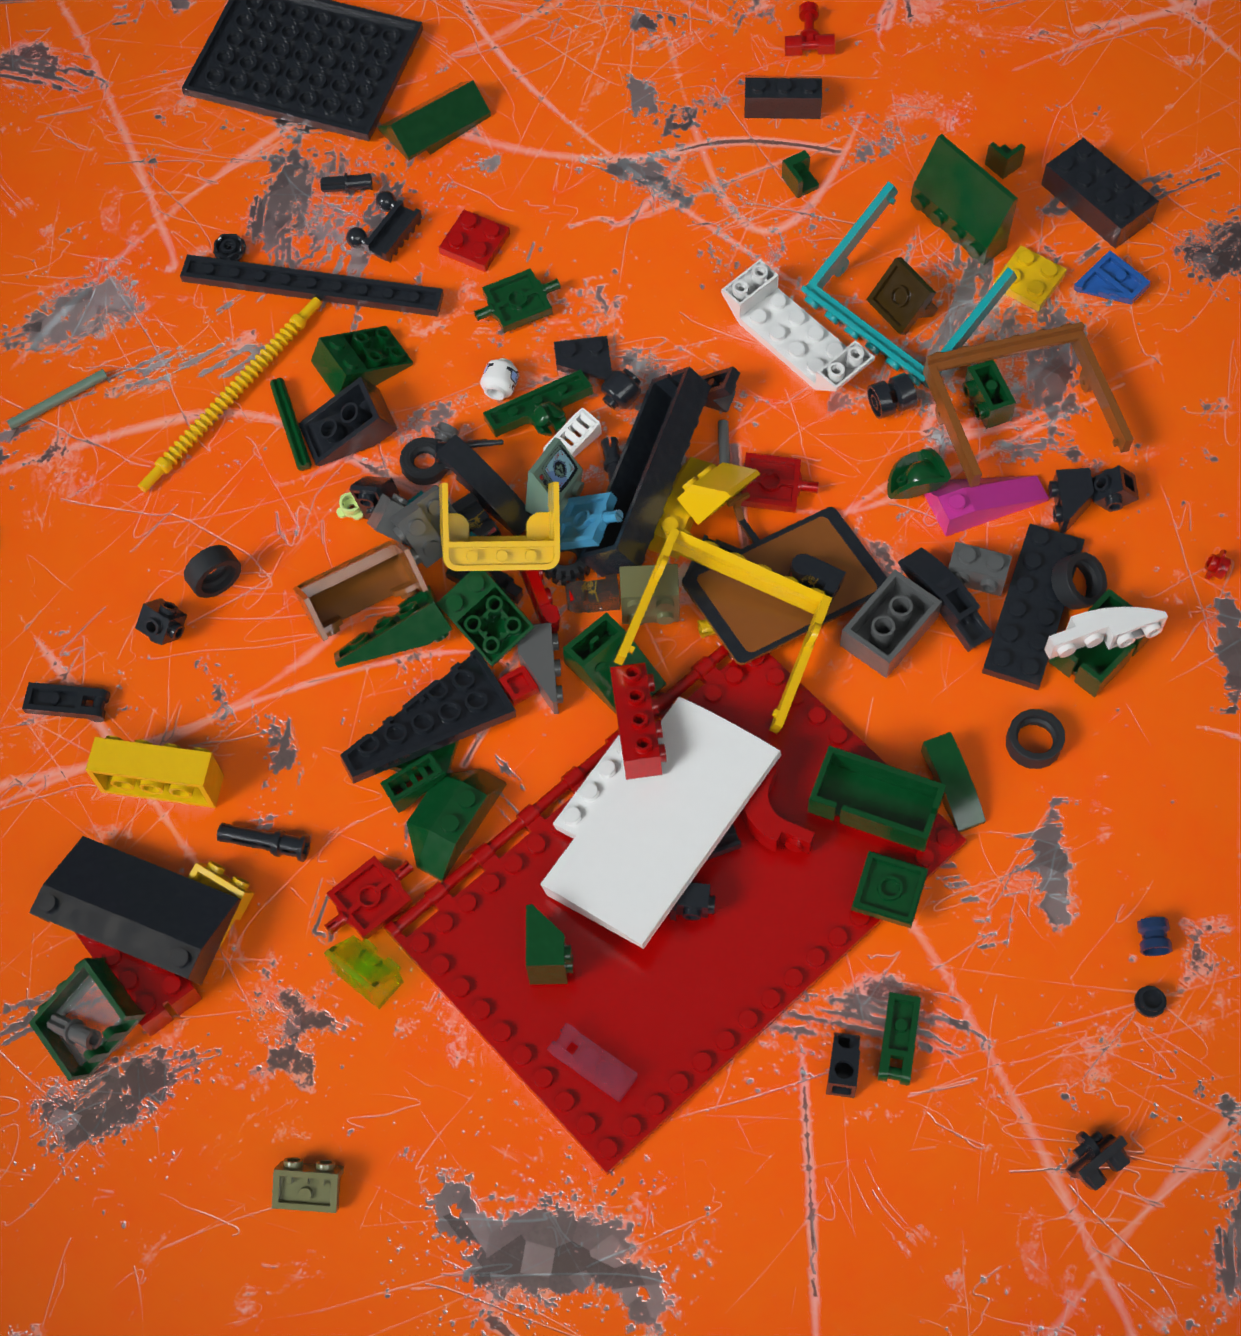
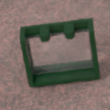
[29,957,146,1081]

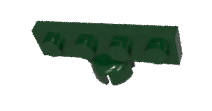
[483,369,594,437]

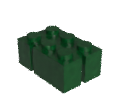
[1048,589,1149,698]

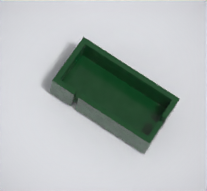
[808,746,946,852]

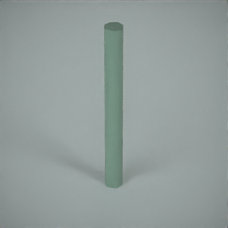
[6,369,108,430]

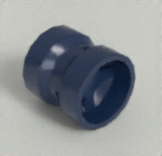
[1137,917,1173,956]

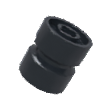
[867,373,918,419]

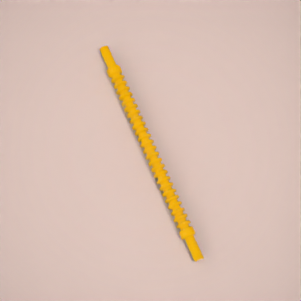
[138,297,322,493]

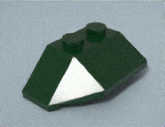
[406,769,507,882]

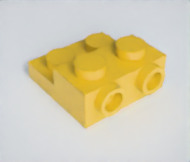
[188,861,255,947]

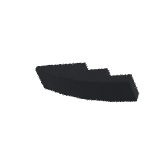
[436,434,533,536]

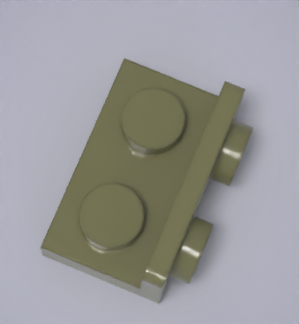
[272,1157,344,1213]

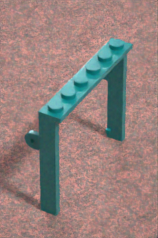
[800,181,1017,388]

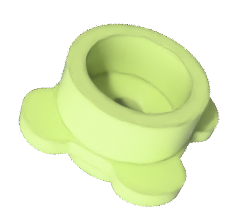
[336,492,364,520]

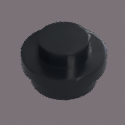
[1134,986,1167,1018]

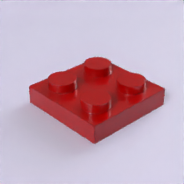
[439,209,510,272]

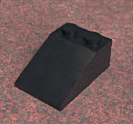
[298,376,398,467]

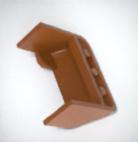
[293,540,428,641]

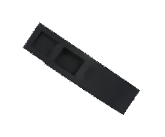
[898,547,994,652]

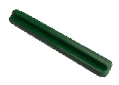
[270,378,312,471]

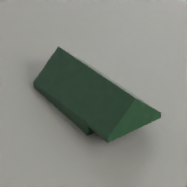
[378,80,491,161]

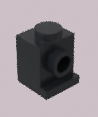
[670,882,716,921]

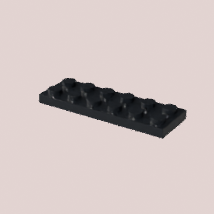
[982,524,1085,690]

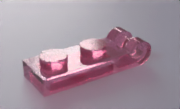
[547,1023,638,1103]

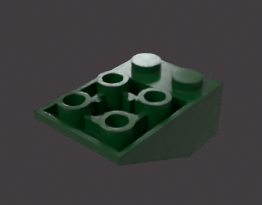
[311,326,413,395]
[437,571,535,667]
[563,612,666,714]

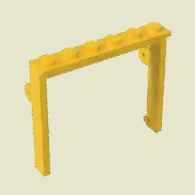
[614,527,832,734]

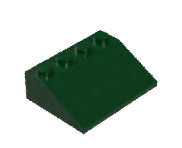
[910,134,1018,265]

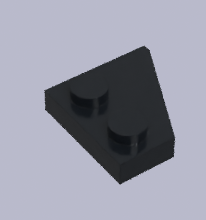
[554,336,612,381]

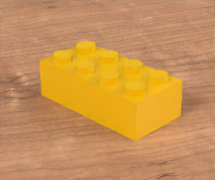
[85,735,224,808]

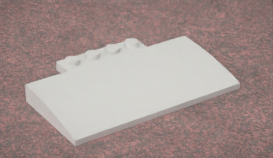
[540,697,782,949]

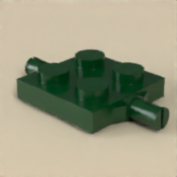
[473,268,561,333]

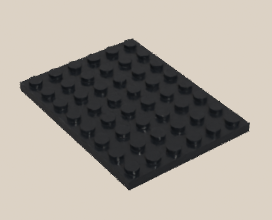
[182,0,423,141]

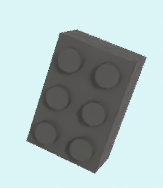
[840,570,942,678]

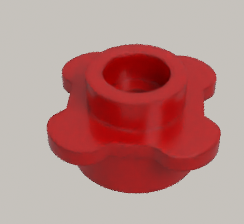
[1205,549,1231,580]

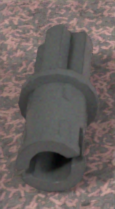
[47,1013,102,1050]

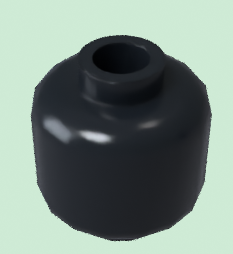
[601,368,641,410]

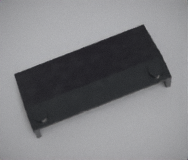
[29,836,241,986]

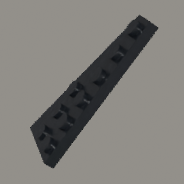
[340,648,516,784]

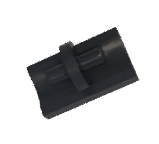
[1065,1131,1130,1191]

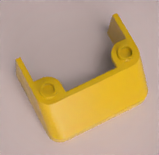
[439,482,560,571]

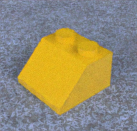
[677,462,760,525]

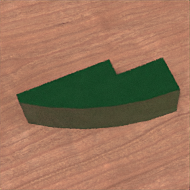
[921,732,986,832]

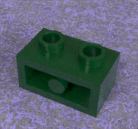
[962,360,1016,429]

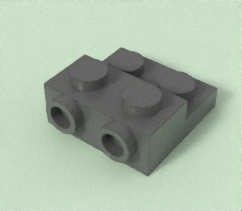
[390,485,456,568]

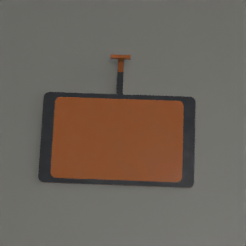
[682,492,887,665]

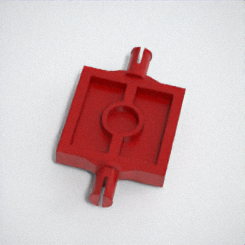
[741,452,819,513]
[324,855,414,941]

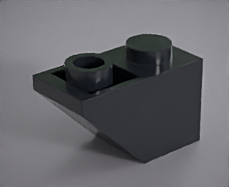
[1048,468,1094,533]
[349,476,400,520]

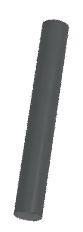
[718,420,730,465]

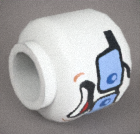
[480,358,519,400]

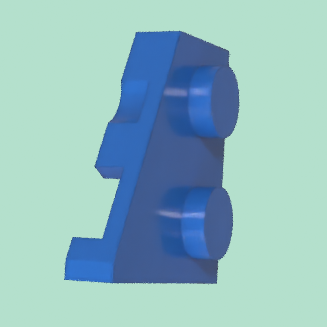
[1074,250,1151,305]

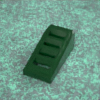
[380,752,446,813]

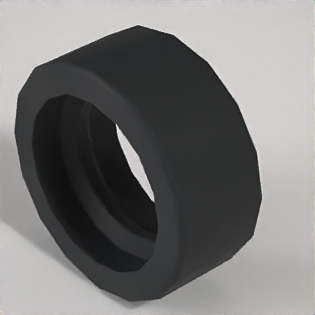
[184,545,242,598]
[1051,552,1108,610]
[1006,709,1065,769]

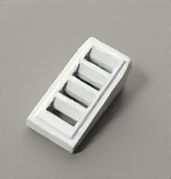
[543,408,602,457]

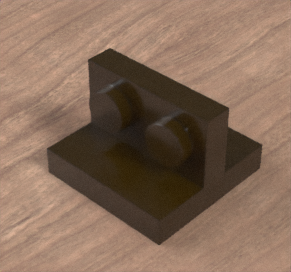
[866,257,938,335]

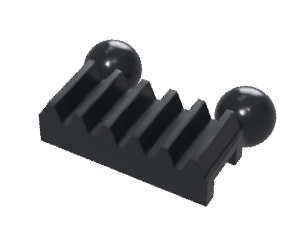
[346,191,422,262]

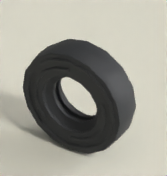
[399,437,448,485]

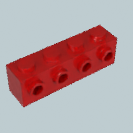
[610,662,667,780]

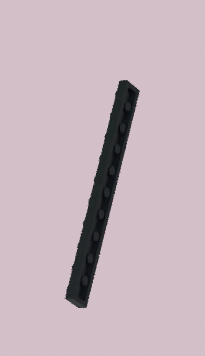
[180,254,444,317]

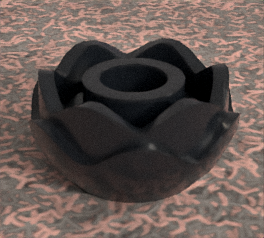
[213,234,246,261]

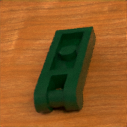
[877,992,921,1086]

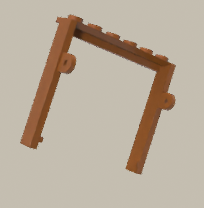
[923,322,1134,488]

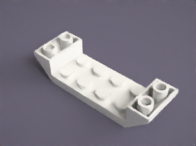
[721,259,875,392]

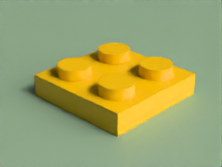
[993,245,1067,312]

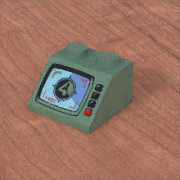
[525,437,584,514]

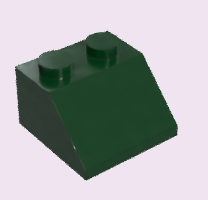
[526,904,574,985]

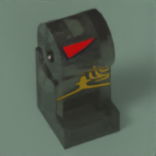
[565,574,620,613]

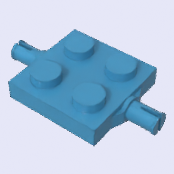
[560,492,623,550]

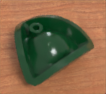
[887,448,951,499]

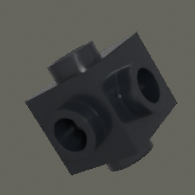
[1092,465,1139,512]
[135,598,187,645]

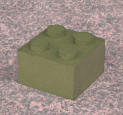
[619,564,680,625]

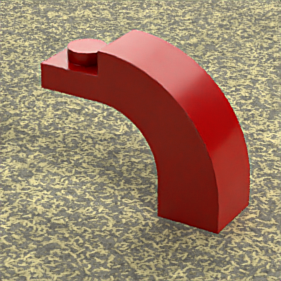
[741,766,815,854]

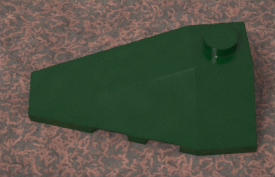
[334,585,452,668]

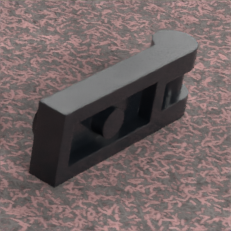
[22,682,110,722]

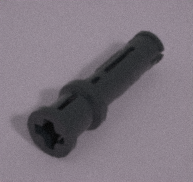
[217,822,311,862]

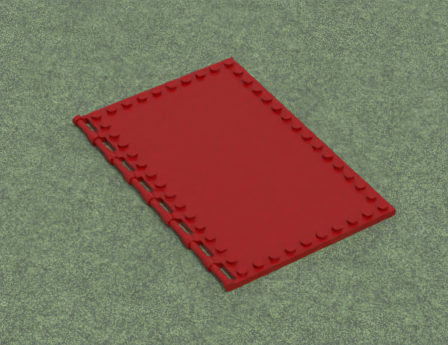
[384,644,967,1175]

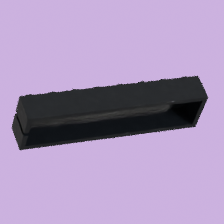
[579,366,711,577]

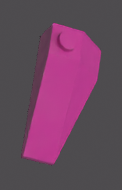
[924,476,1049,537]

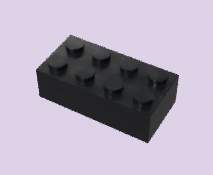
[1041,137,1159,249]

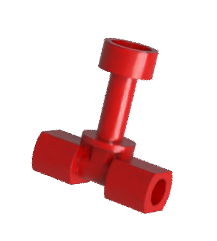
[785,1,835,56]

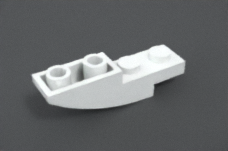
[1044,607,1168,659]

